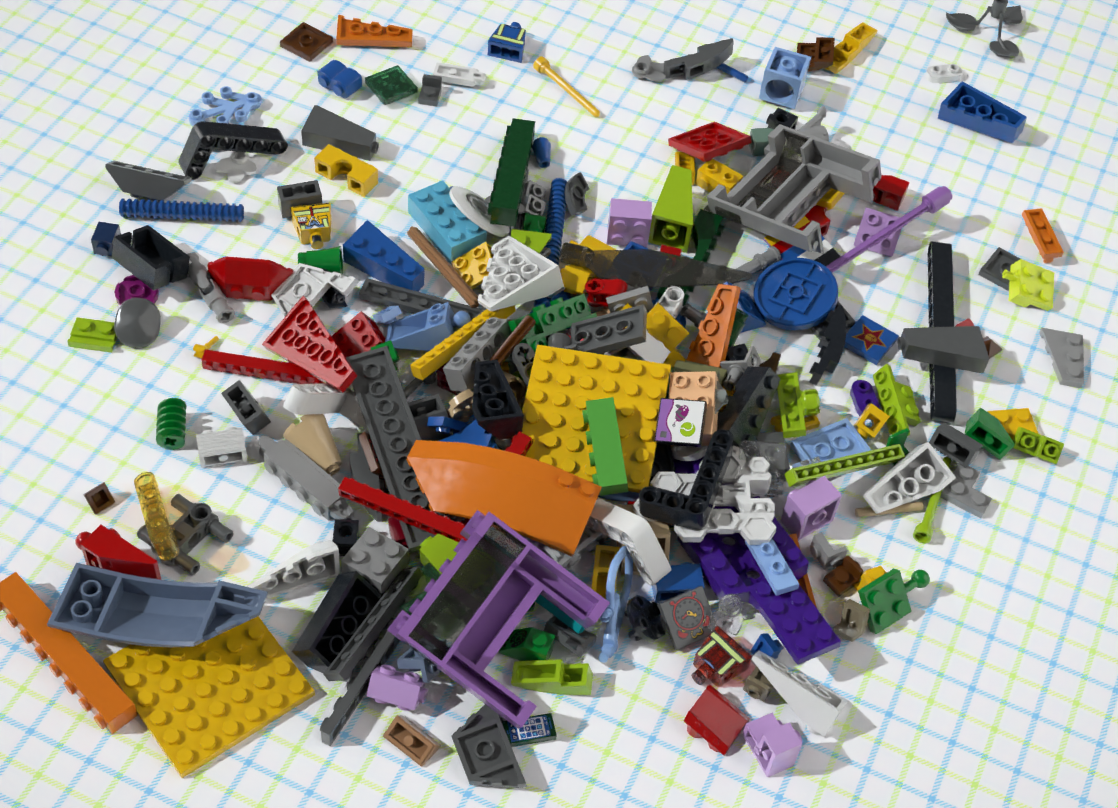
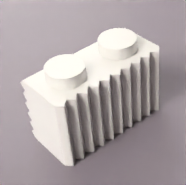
[196,427,247,468]

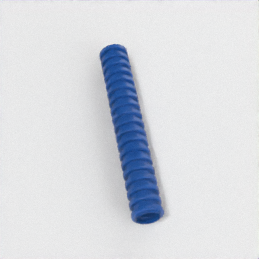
[544,178,567,265]
[119,198,244,222]

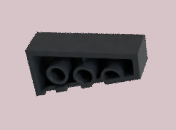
[717,366,780,456]

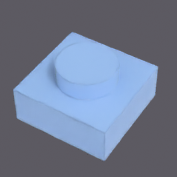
[372,306,402,325]

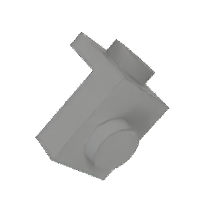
[810,532,848,569]

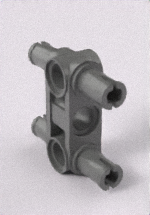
[137,493,234,576]

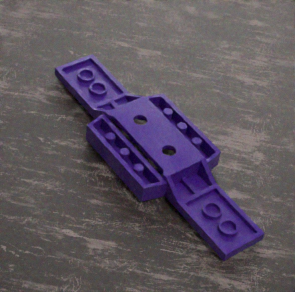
[673,456,841,665]

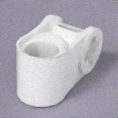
[654,286,684,319]

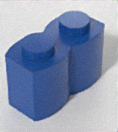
[317,59,362,98]

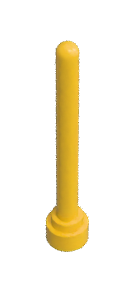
[533,56,600,117]

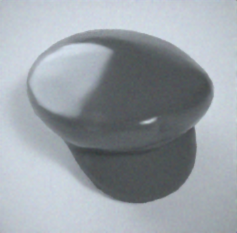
[114,298,161,348]

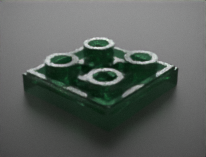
[365,65,418,106]

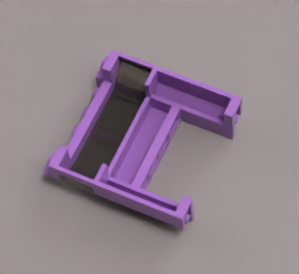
[387,510,610,729]

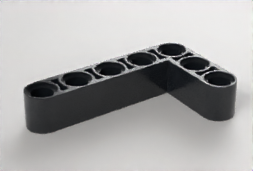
[178,121,288,180]
[639,429,733,530]

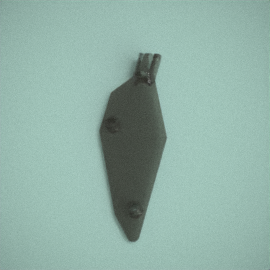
[559,242,753,288]

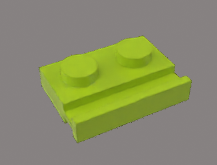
[67,317,117,353]

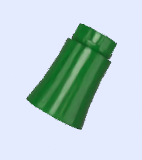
[297,246,343,275]

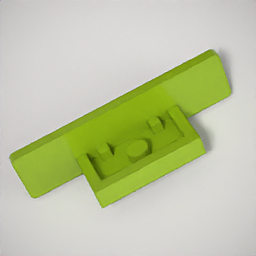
[873,364,921,437]

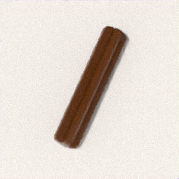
[490,315,536,366]

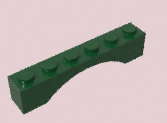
[657,209,725,307]

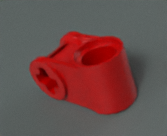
[585,278,628,307]

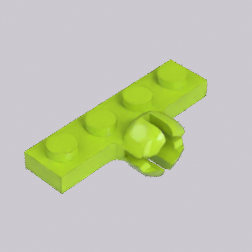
[776,372,821,438]

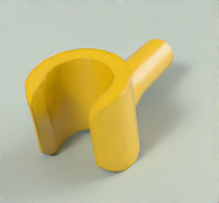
[193,336,219,359]

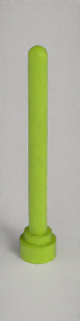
[913,456,952,544]

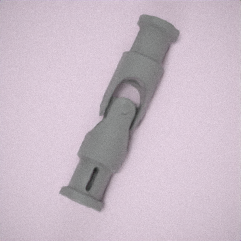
[187,252,235,323]

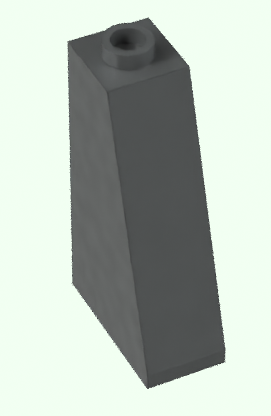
[301,105,379,161]
[897,326,990,373]

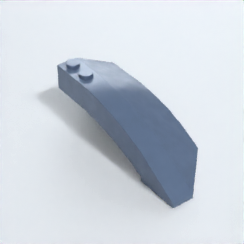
[47,562,268,647]

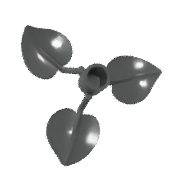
[946,0,1023,56]

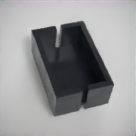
[112,225,190,291]

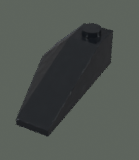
[472,359,524,440]

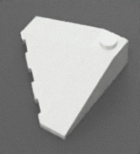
[478,236,564,311]

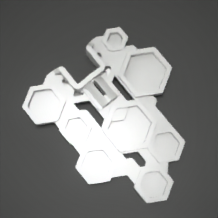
[633,452,776,545]

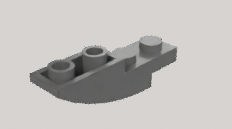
[663,38,734,80]
[349,433,385,522]

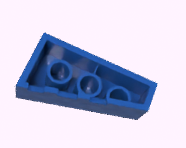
[937,81,1027,143]
[343,220,425,292]

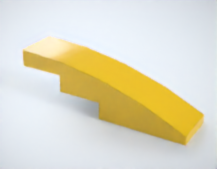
[825,22,878,74]

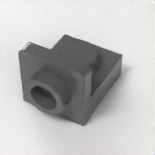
[418,74,442,107]

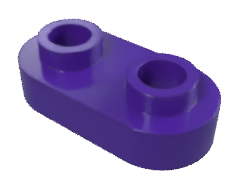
[850,380,880,420]

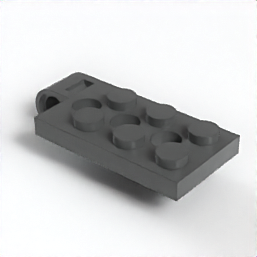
[548,304,647,354]

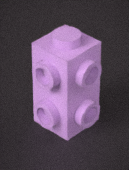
[366,665,428,711]

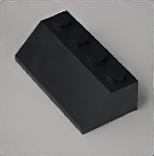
[291,571,382,674]

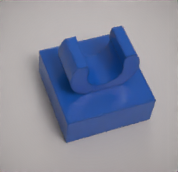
[750,633,784,659]

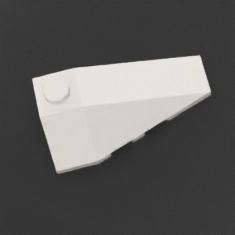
[863,442,956,514]

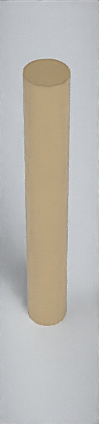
[855,501,924,517]

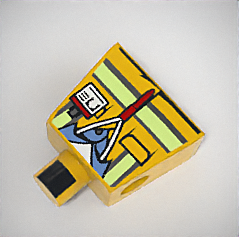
[291,203,332,249]

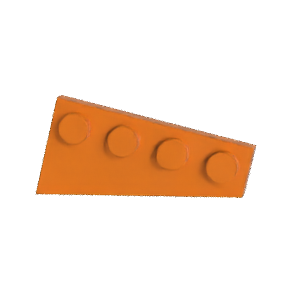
[336,15,413,47]
[686,284,741,368]

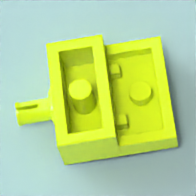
[1002,259,1055,311]

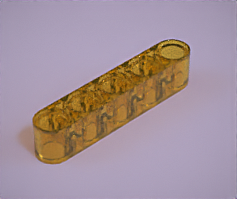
[134,472,179,561]

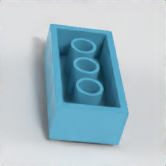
[408,180,487,264]

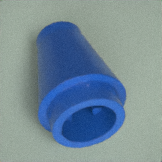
[532,137,551,168]

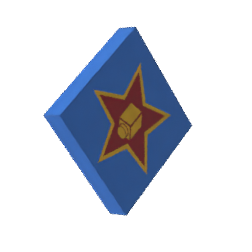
[844,315,899,366]

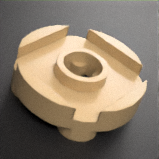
[446,389,474,423]

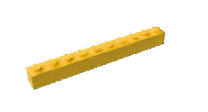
[410,305,516,380]

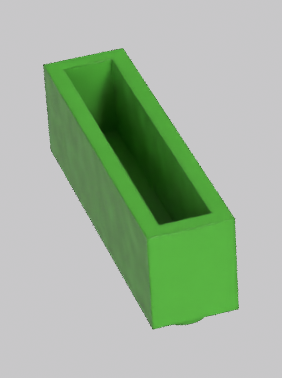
[582,397,628,496]

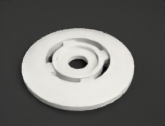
[449,186,510,237]

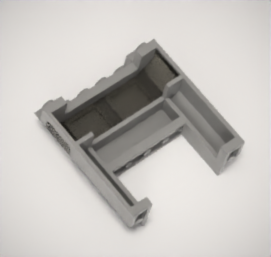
[704,124,882,254]

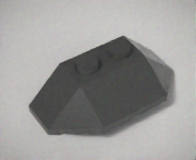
[105,160,192,202]

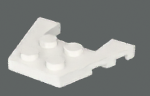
[272,263,359,316]

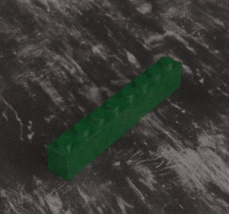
[487,118,536,227]

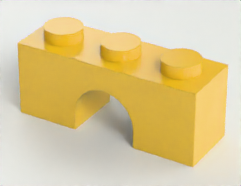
[314,144,378,197]

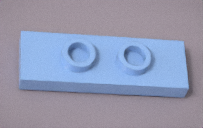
[745,539,799,596]

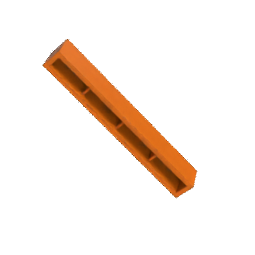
[0,572,138,734]

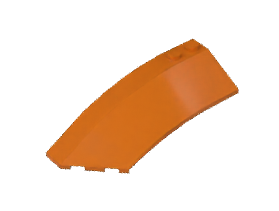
[406,440,602,557]

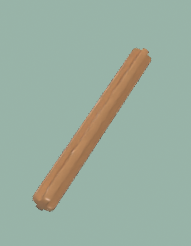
[407,226,479,308]

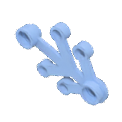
[189,86,262,126]

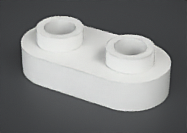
[925,63,962,83]

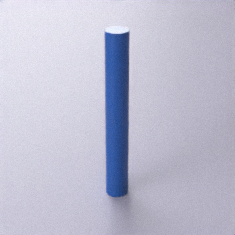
[716,63,748,83]

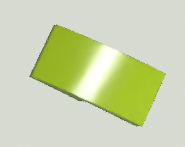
[1013,427,1064,464]

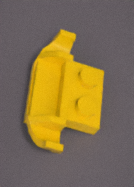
[621,302,690,368]

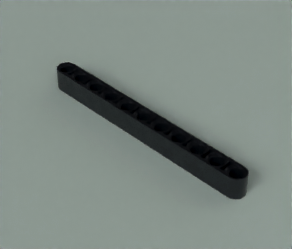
[927,241,957,423]

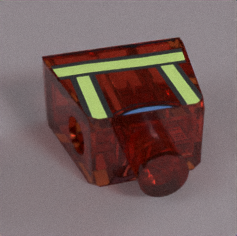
[691,626,752,687]

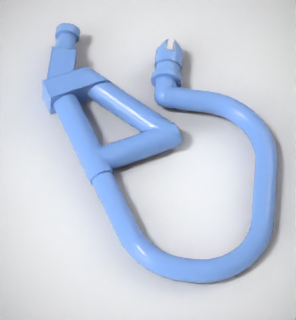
[598,546,633,663]

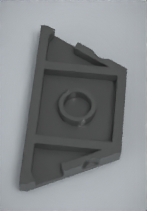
[451,704,527,788]

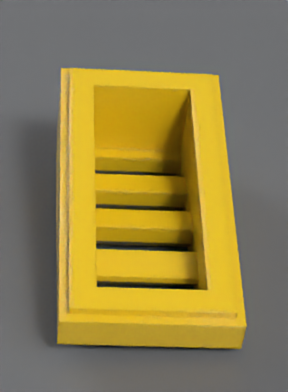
[675,151,695,185]

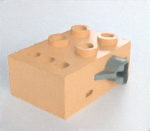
[669,371,729,446]

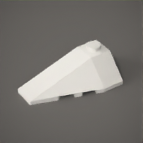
[246,539,340,598]
[752,651,848,737]

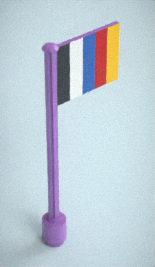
[763,186,953,273]

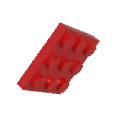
[668,121,751,162]

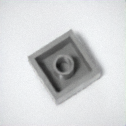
[341,527,409,596]

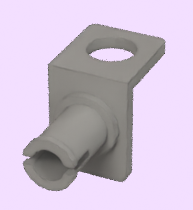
[720,346,761,391]

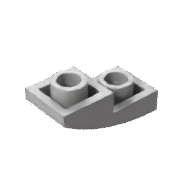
[522,180,547,216]

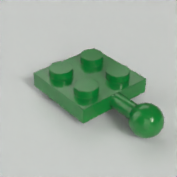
[858,568,930,634]

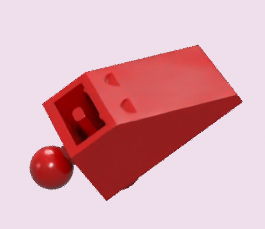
[75,524,162,580]

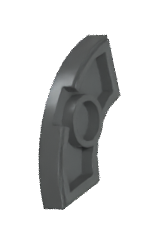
[565,172,590,216]

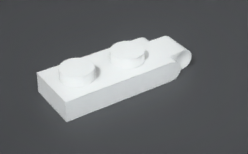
[432,62,486,87]

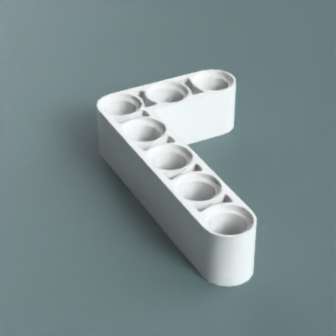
[283,384,367,429]
[586,498,671,586]

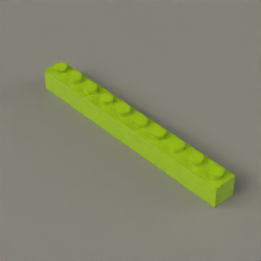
[784,444,905,487]

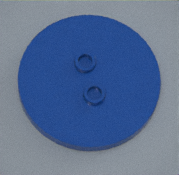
[754,258,838,330]

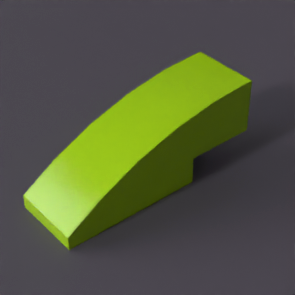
[511,659,593,695]

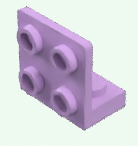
[854,207,902,257]

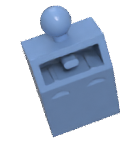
[385,302,471,351]

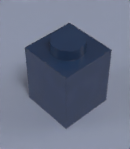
[91,221,121,257]

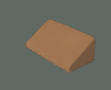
[383,715,441,767]

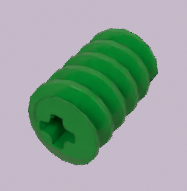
[156,398,187,450]

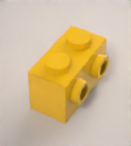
[695,158,744,194]
[560,264,598,295]

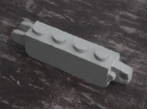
[258,435,354,521]

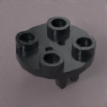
[624,595,665,642]

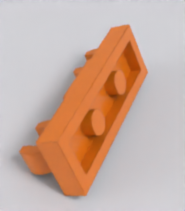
[1022,208,1064,263]

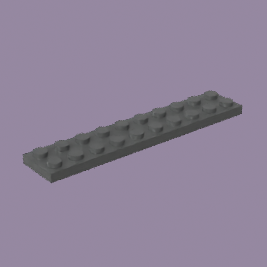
[346,346,450,553]

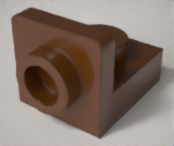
[823,555,864,597]

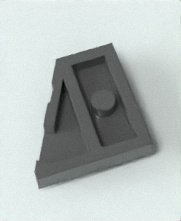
[543,616,597,658]

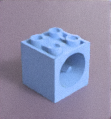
[758,47,811,109]

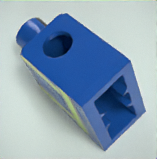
[487,22,526,63]

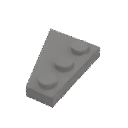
[1039,327,1084,388]

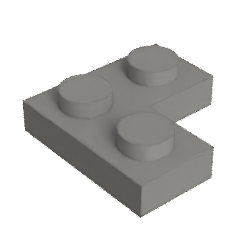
[940,463,992,518]

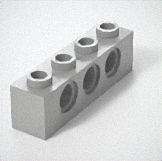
[443,317,512,392]

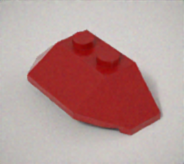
[207,256,293,301]

